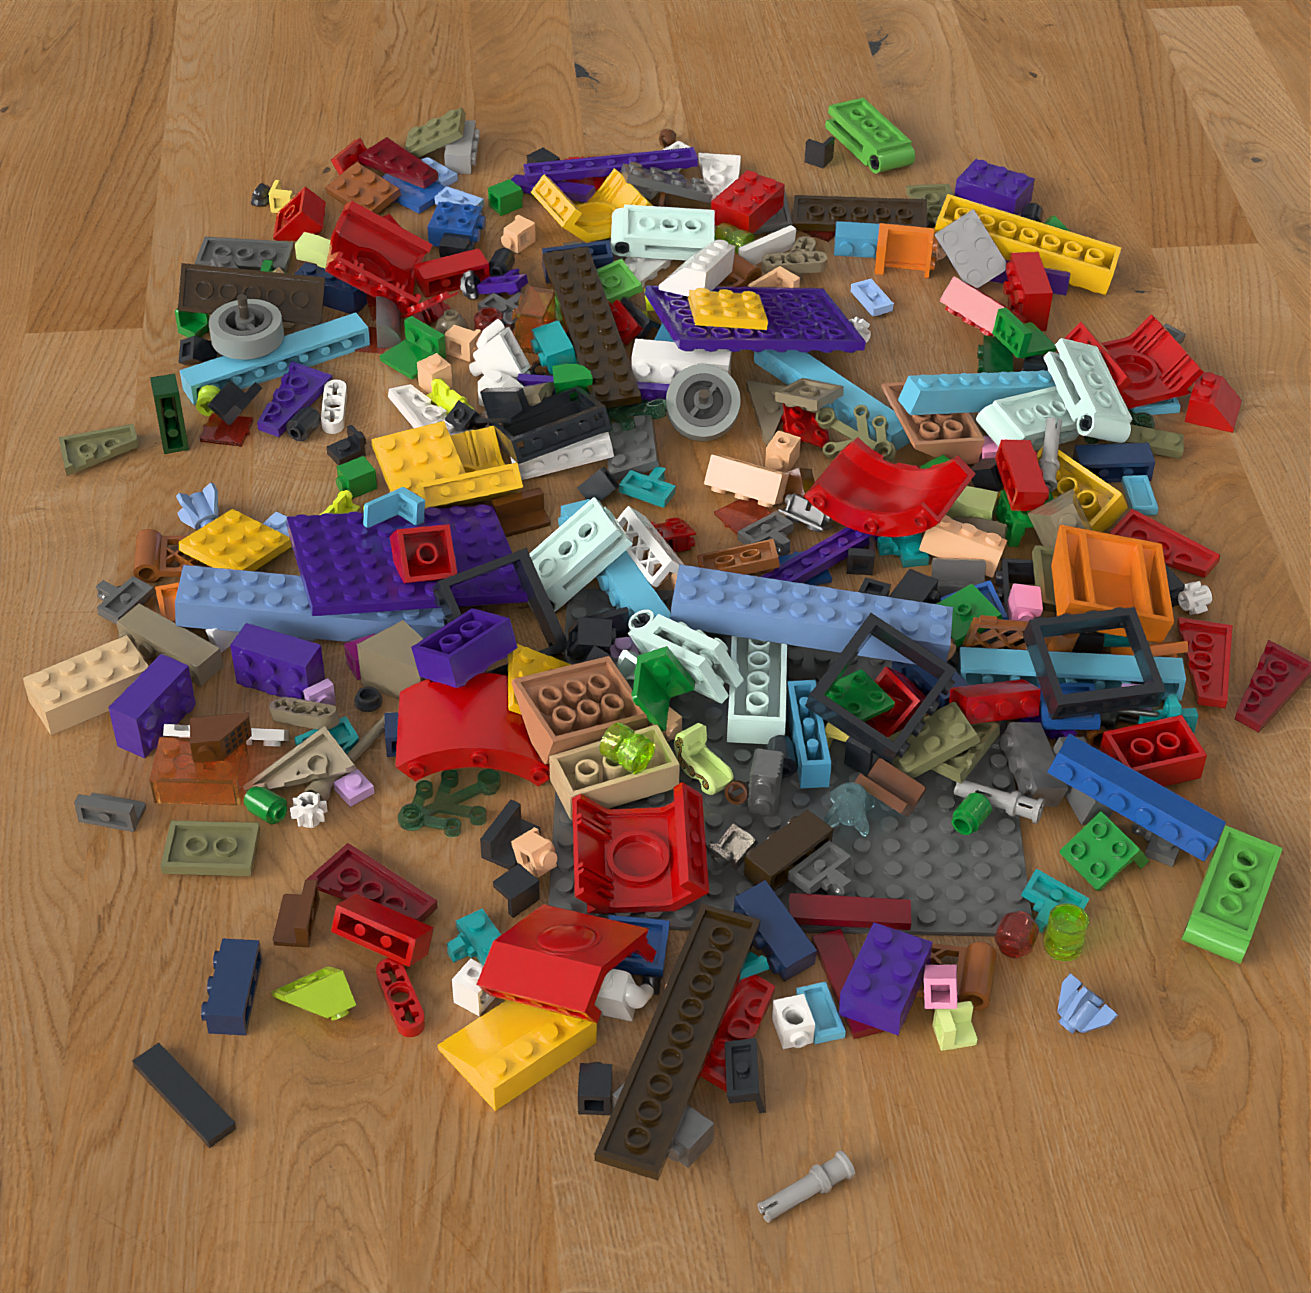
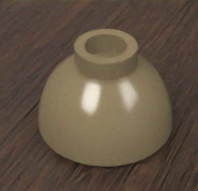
[436,309,468,334]

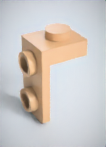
[748,266,800,288]

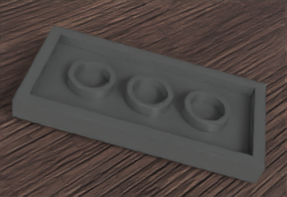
[621,162,713,203]
[195,237,295,273]

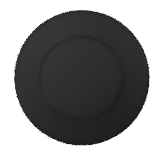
[354,686,383,712]

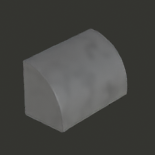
[376,296,401,348]

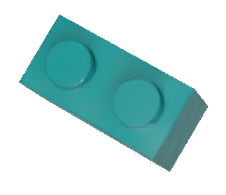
[530,320,577,375]

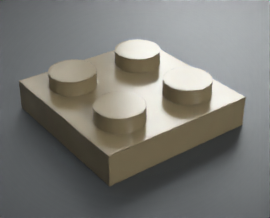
[775,378,843,411]

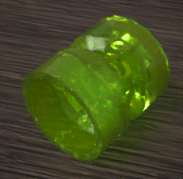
[714,222,754,254]
[599,722,655,775]
[1043,903,1089,961]

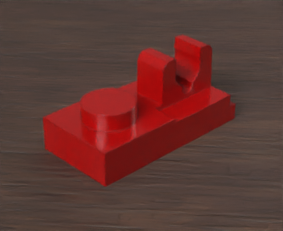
[331,138,367,176]
[607,299,643,345]

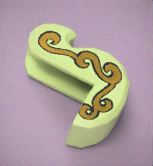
[674,723,734,795]

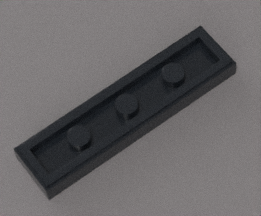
[132,1043,236,1148]

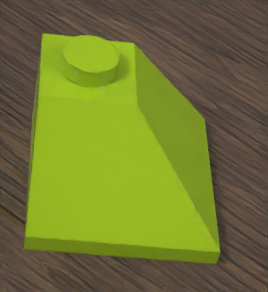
[271,966,356,1020]

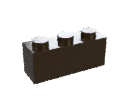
[744,809,833,892]

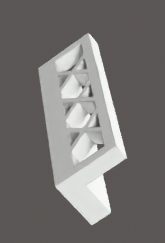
[511,432,614,480]
[617,506,684,588]

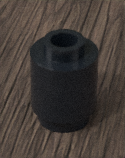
[1020,203,1044,223]
[489,248,515,277]
[286,407,321,442]
[766,735,798,778]

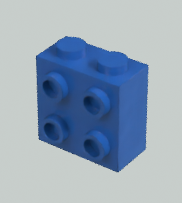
[428,201,486,247]

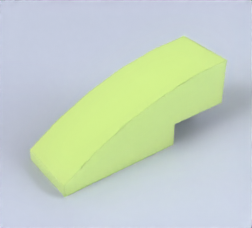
[295,232,331,268]

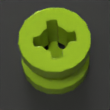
[196,385,221,416]

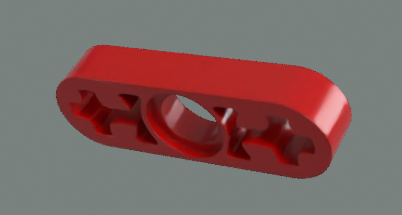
[376,958,425,1037]

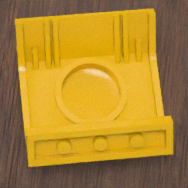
[531,169,653,243]
[416,426,523,509]

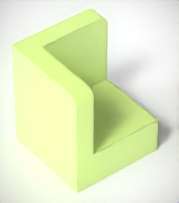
[932,1001,978,1051]

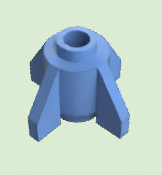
[176,483,219,530]
[1057,973,1118,1034]

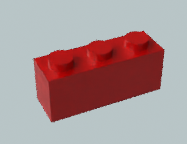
[415,248,490,298]
[995,439,1049,511]
[949,679,1041,724]
[331,894,434,967]

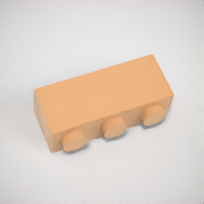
[704,454,789,508]
[919,515,1007,578]

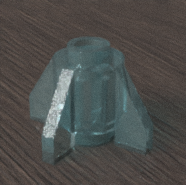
[824,782,875,837]

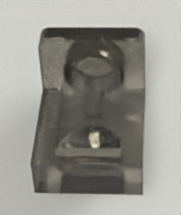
[707,823,758,871]

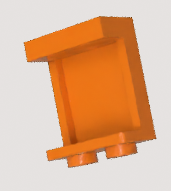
[874,223,938,278]

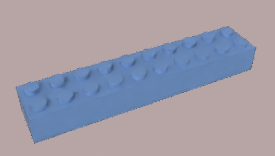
[670,564,953,665]
[175,565,445,642]

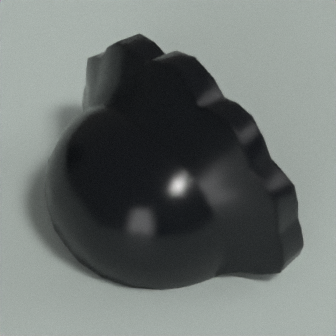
[251,183,271,207]
[460,270,481,300]

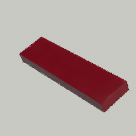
[789,893,911,930]
[812,929,883,1039]

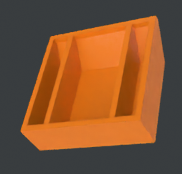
[1051,525,1174,644]

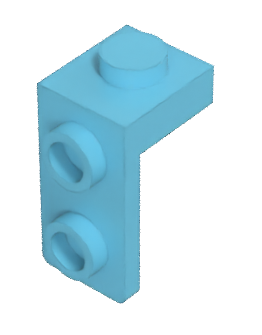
[363,487,425,528]

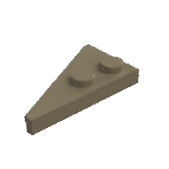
[746,380,784,447]
[242,726,357,792]

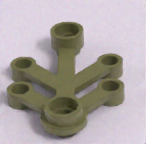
[816,405,896,462]

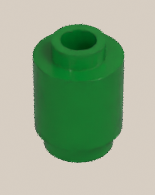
[244,786,287,825]
[952,792,992,835]

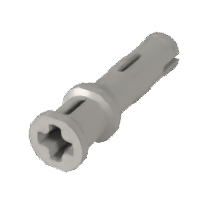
[1038,417,1062,491]
[954,780,1045,824]
[757,1150,855,1223]

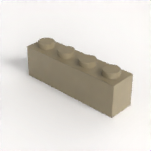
[116,603,223,686]

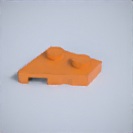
[1111,641,1188,658]

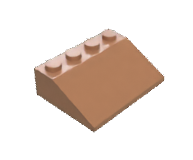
[881,382,985,464]
[511,656,649,765]

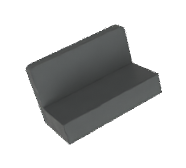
[931,558,986,596]
[74,793,146,832]

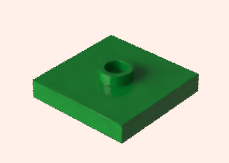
[936,584,1003,647]

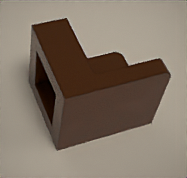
[783,468,815,503]

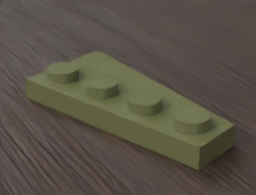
[906,184,953,230]

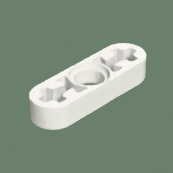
[321,380,347,434]

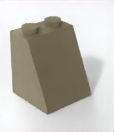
[1027,489,1093,548]
[357,620,434,699]

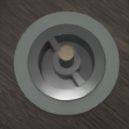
[209,294,284,359]
[666,364,740,441]

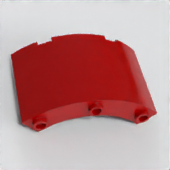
[804,437,975,537]
[395,673,550,786]

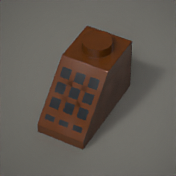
[190,712,252,763]

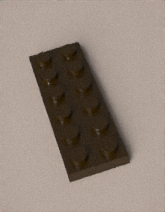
[792,195,927,232]
[178,263,325,325]

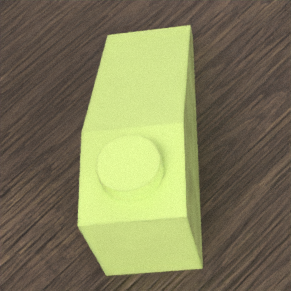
[946,486,998,520]

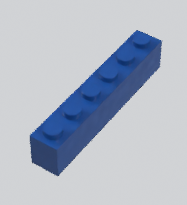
[1047,734,1226,861]

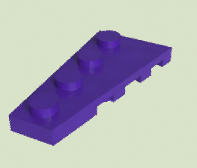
[257,361,332,437]

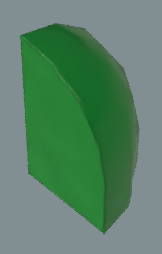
[552,364,593,398]

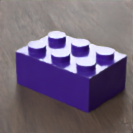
[954,159,1035,216]
[411,608,518,688]
[230,623,325,700]
[108,654,196,758]
[839,922,933,1036]

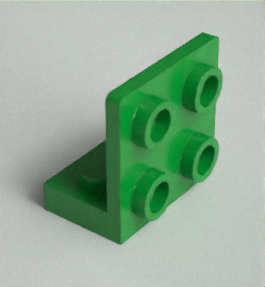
[992,308,1057,358]
[380,316,446,379]
[994,490,1054,547]
[631,646,695,732]
[826,669,895,722]
[1059,811,1149,891]

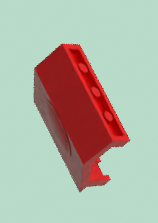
[325,201,432,314]
[1064,314,1204,409]
[572,782,709,914]
[476,904,657,1024]

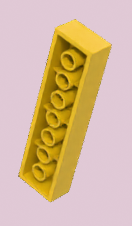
[934,194,1121,295]

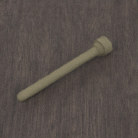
[304,711,393,801]

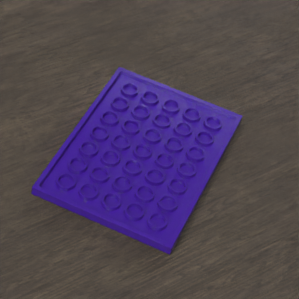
[645,286,866,353]
[286,505,528,616]

